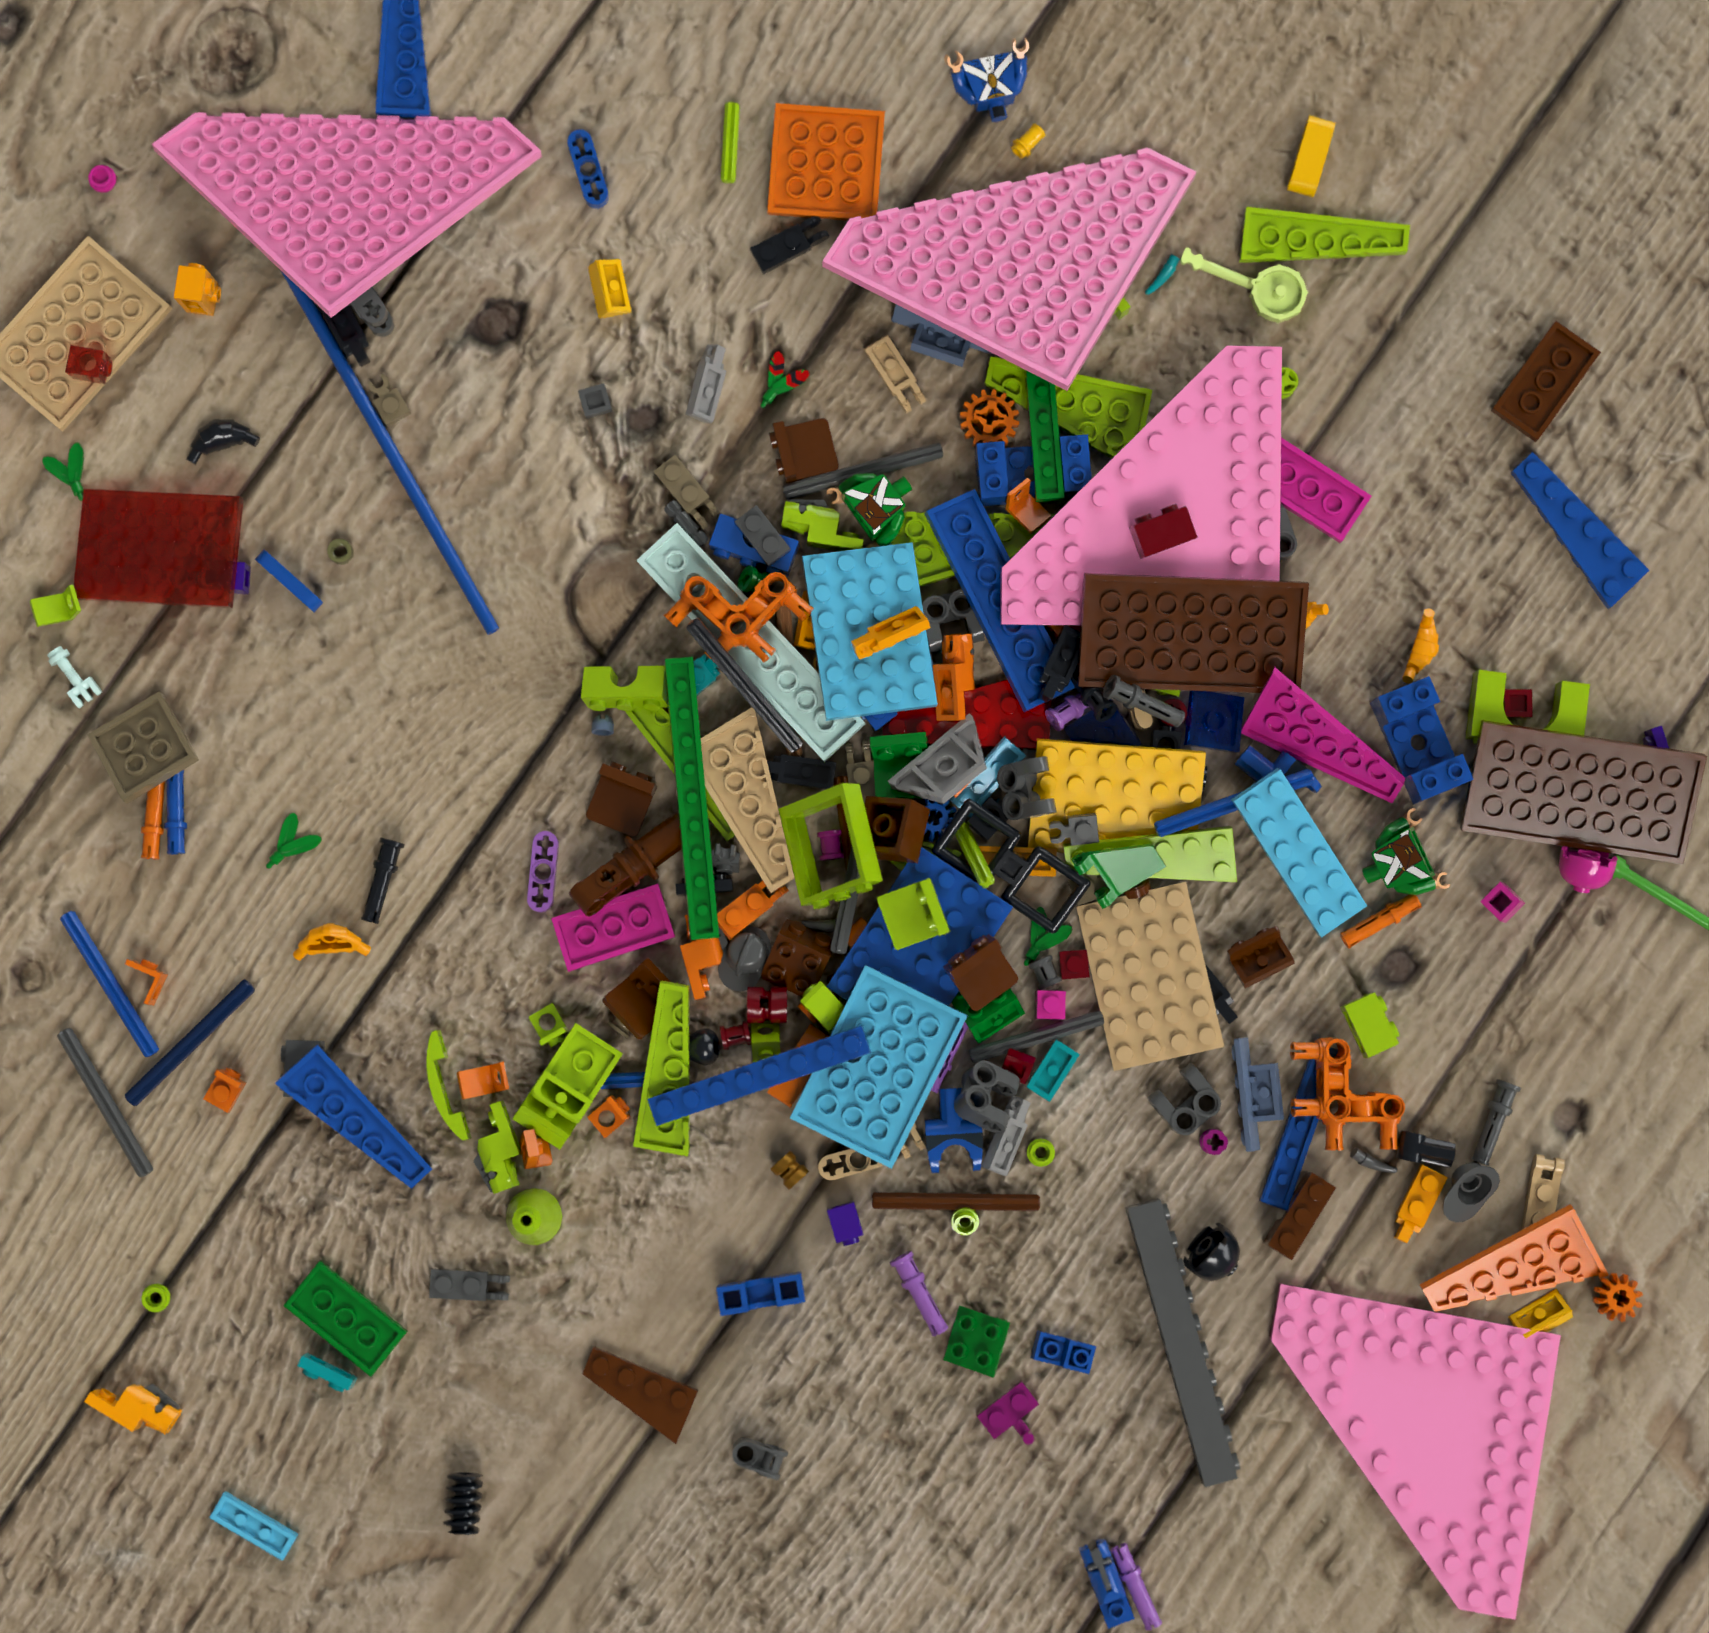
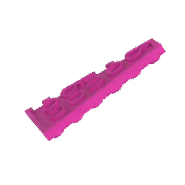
[1240,668,1405,803]

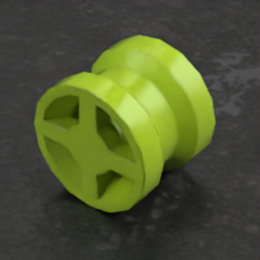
[1281,367,1299,399]

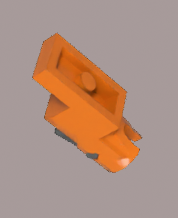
[933,633,975,721]
[680,914,728,1001]

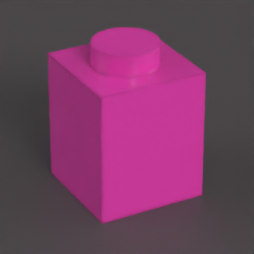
[1480,882,1525,923]
[1035,990,1066,1020]

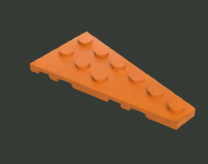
[1420,1204,1609,1312]

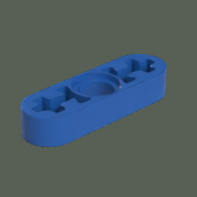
[567,130,609,209]
[255,549,324,613]

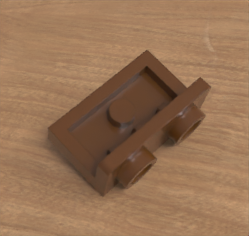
[1227,926,1295,988]

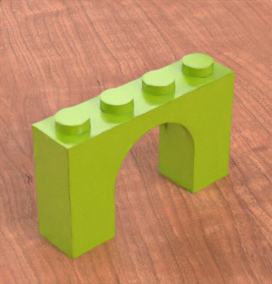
[1465,669,1590,745]

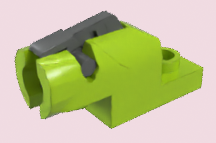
[782,499,864,551]
[474,1100,521,1194]

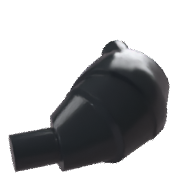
[186,419,260,465]

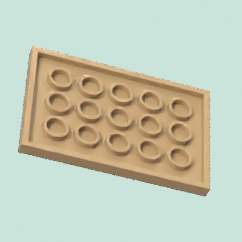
[0,236,173,432]
[1076,882,1224,1071]

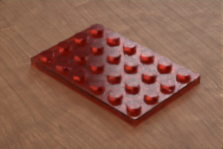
[73,489,244,608]

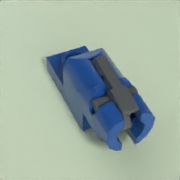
[1079,1539,1135,1629]

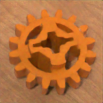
[960,389,1019,447]

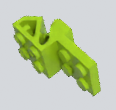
[512,1023,623,1150]

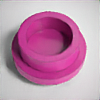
[88,165,117,193]

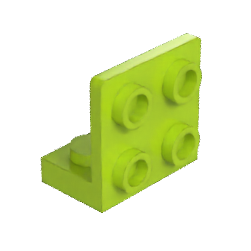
[877,878,950,950]

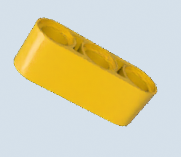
[1287,115,1336,198]

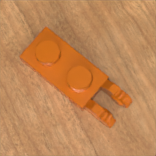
[717,881,789,940]

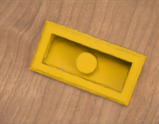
[588,259,631,318]
[1508,1289,1573,1339]

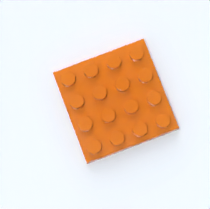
[767,103,885,221]

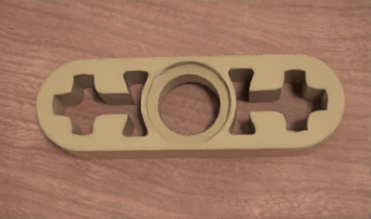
[818,1148,885,1180]

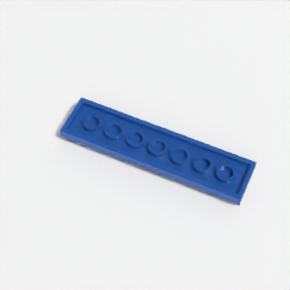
[924,489,1075,712]

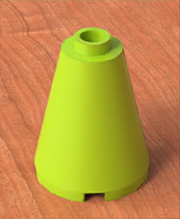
[506,1188,563,1245]

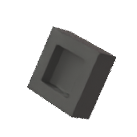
[578,383,613,419]

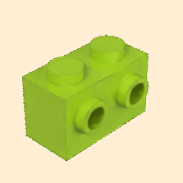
[1340,992,1400,1058]

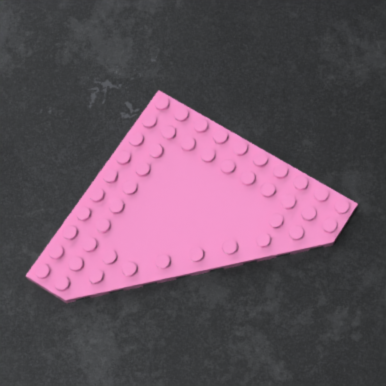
[152,113,542,318]
[822,148,1196,391]
[1000,346,1282,626]
[1270,1283,1561,1620]

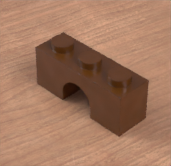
[1263,1171,1336,1260]

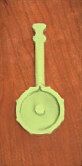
[1180,248,1308,323]

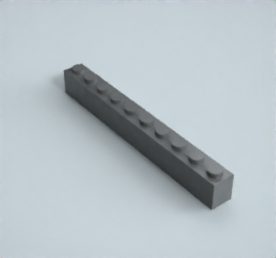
[1125,1198,1240,1487]

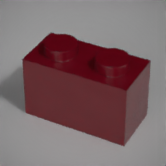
[1129,504,1198,559]

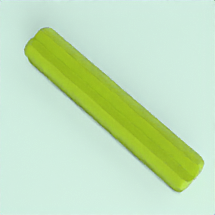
[721,102,740,184]
[955,821,995,888]

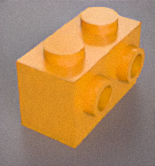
[174,263,221,316]

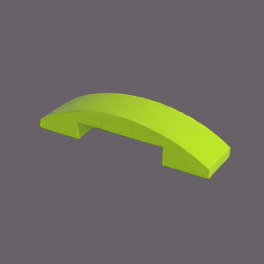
[426,1030,472,1141]

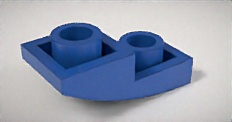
[1030,1330,1096,1374]

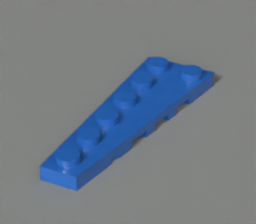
[376,0,431,118]
[1511,452,1650,609]
[275,1045,432,1189]

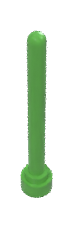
[1610,854,1709,930]

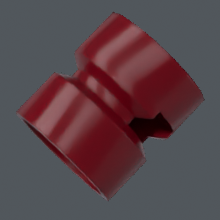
[747,987,787,1023]

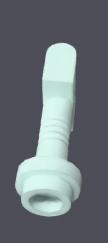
[47,646,102,708]

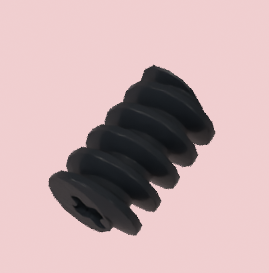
[443,1472,483,1535]

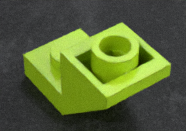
[800,981,844,1035]

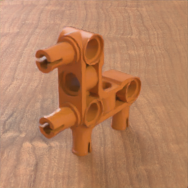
[664,572,814,663]
[1290,1037,1405,1150]

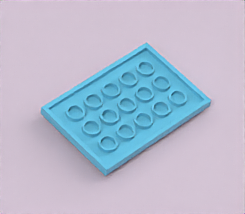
[802,542,938,721]
[790,965,967,1169]

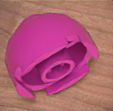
[1559,846,1617,893]

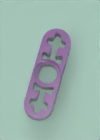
[527,831,559,913]

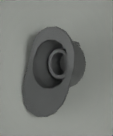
[718,926,771,992]
[1442,1161,1500,1222]

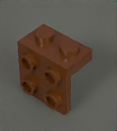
[769,418,839,483]
[586,761,657,837]
[761,919,832,997]
[943,934,1018,1011]
[602,958,671,1040]

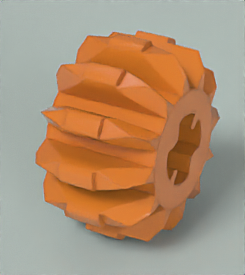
[1593,1273,1643,1322]

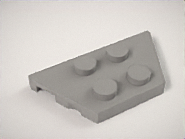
[888,713,987,804]

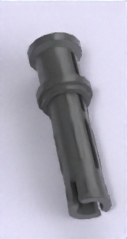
[1103,674,1185,728]
[1471,1079,1521,1166]

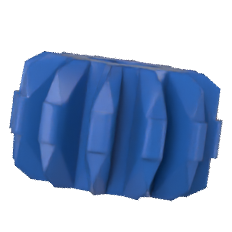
[923,798,957,842]

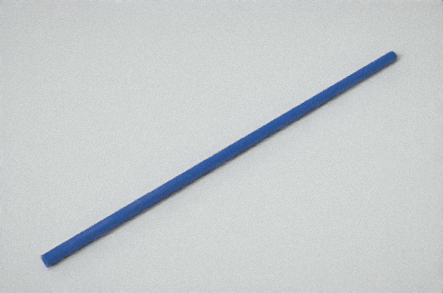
[280,270,500,635]

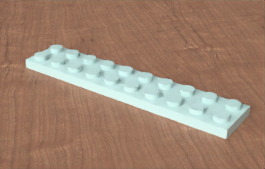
[636,523,865,762]

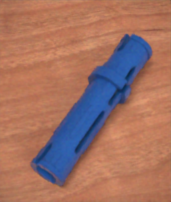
[164,770,187,855]

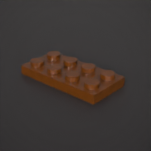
[1491,321,1601,442]

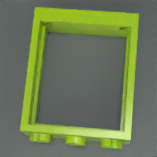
[778,783,883,909]

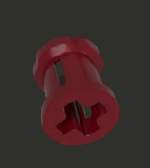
[719,1021,752,1051]

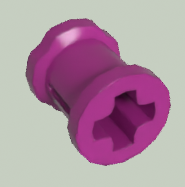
[817,830,844,861]
[1199,1129,1228,1155]

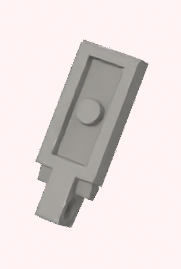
[686,344,726,423]
[981,1096,1031,1176]

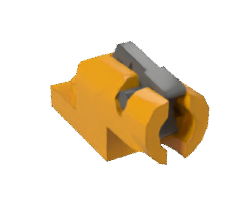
[84,1384,182,1435]

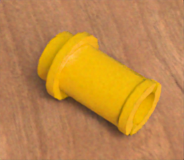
[1011,123,1046,159]

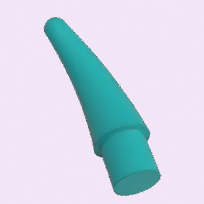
[1145,254,1180,295]

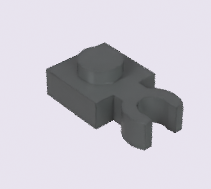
[1049,813,1099,845]
[712,844,740,875]

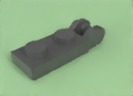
[429,1269,510,1301]

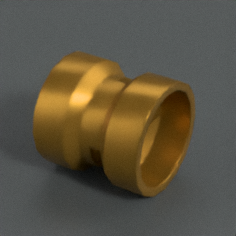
[770,1150,809,1190]

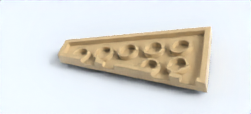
[701,707,795,893]

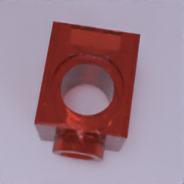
[65,345,113,384]

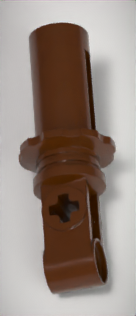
[569,811,681,916]

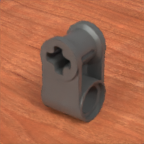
[732,1437,789,1480]

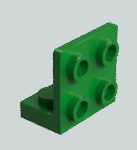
[870,732,929,799]
[951,988,1025,1044]

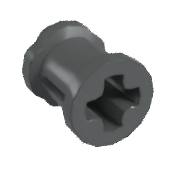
[1028,955,1062,990]

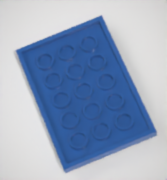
[826,847,1013,1006]

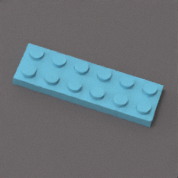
[1231,768,1367,938]

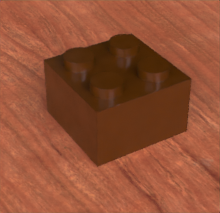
[864,796,930,863]

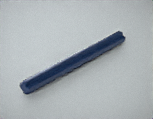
[125,979,255,1106]

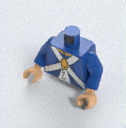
[944,38,1029,122]

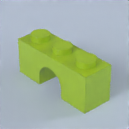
[581,666,668,711]

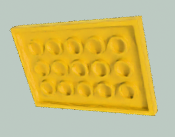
[1027,738,1206,853]

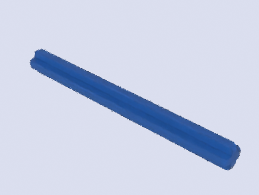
[1154,769,1314,837]
[60,911,159,1057]

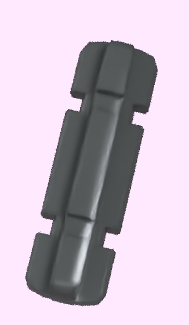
[664,500,708,547]

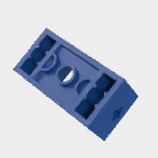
[975,434,1092,507]
[1370,676,1474,805]

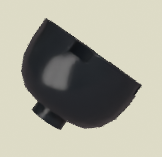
[1183,1223,1240,1281]

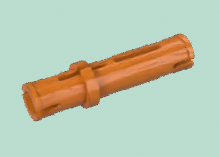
[141,781,165,860]
[1340,894,1422,949]

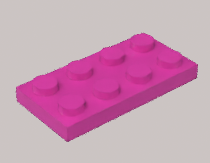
[1280,437,1372,543]
[551,884,676,972]

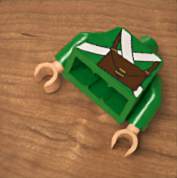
[826,473,912,548]
[1362,808,1450,895]

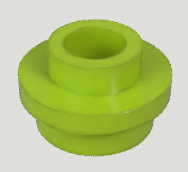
[1027,1138,1055,1167]
[951,1207,979,1236]
[141,1283,171,1312]

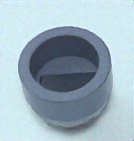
[591,714,614,736]

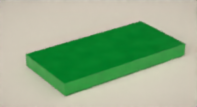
[283,1260,408,1377]

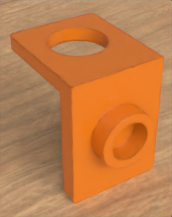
[1006,478,1051,534]
[125,959,168,1005]
[457,1062,509,1099]
[588,1095,631,1138]

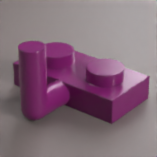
[977,1381,1039,1445]

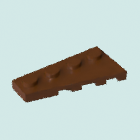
[582,1346,698,1444]

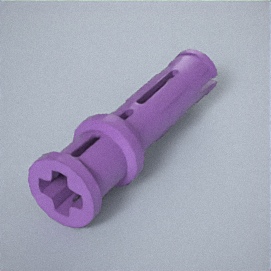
[1045,687,1104,731]
[889,1251,949,1337]

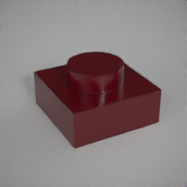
[1503,689,1533,718]
[1059,950,1090,980]
[1002,1048,1036,1085]

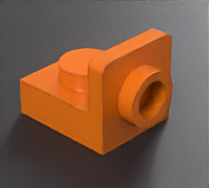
[203,1067,246,1113]
[519,1129,552,1169]

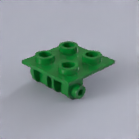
[943,1305,1010,1378]

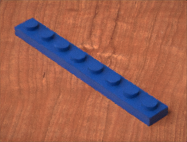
[647,1026,872,1126]

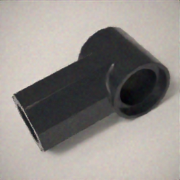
[1396,1130,1456,1167]

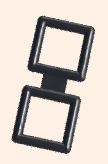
[932,799,1091,934]

